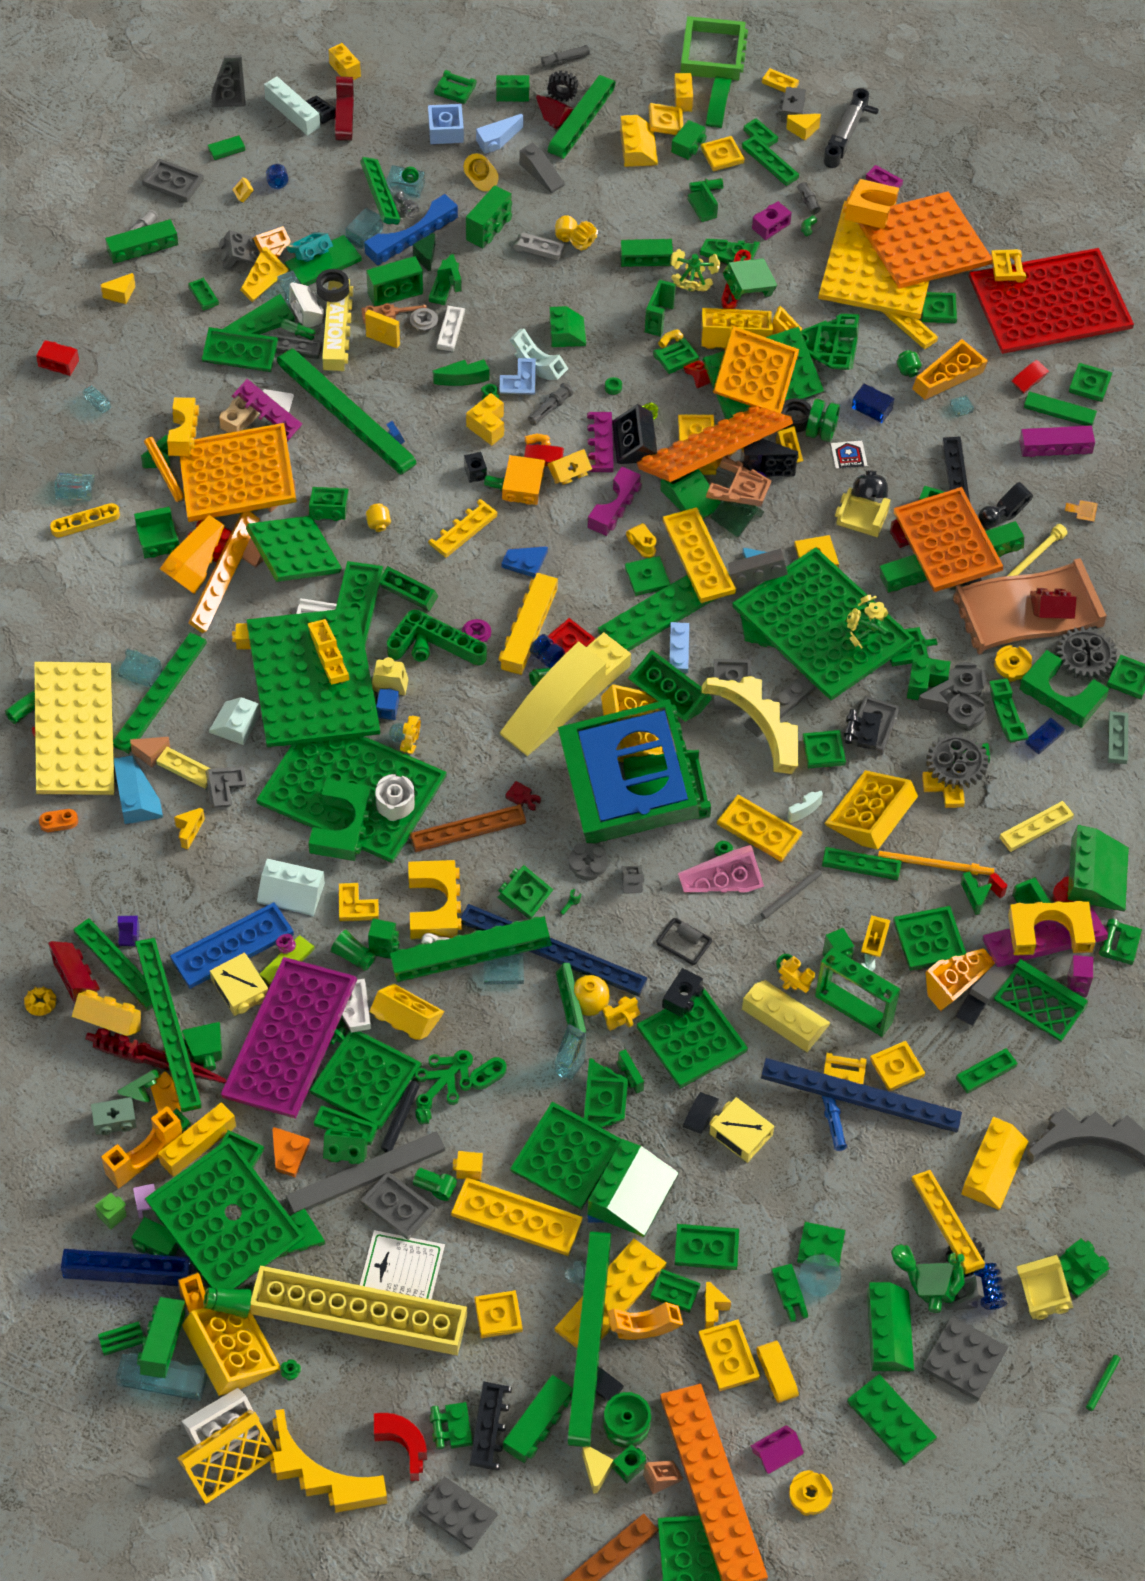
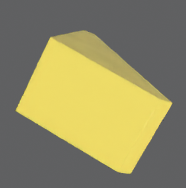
[582,1447,613,1494]

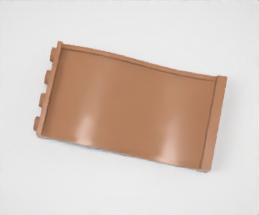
[953,558,1107,655]

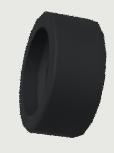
[316,269,349,302]
[781,398,812,433]

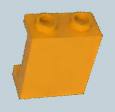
[502,455,545,505]

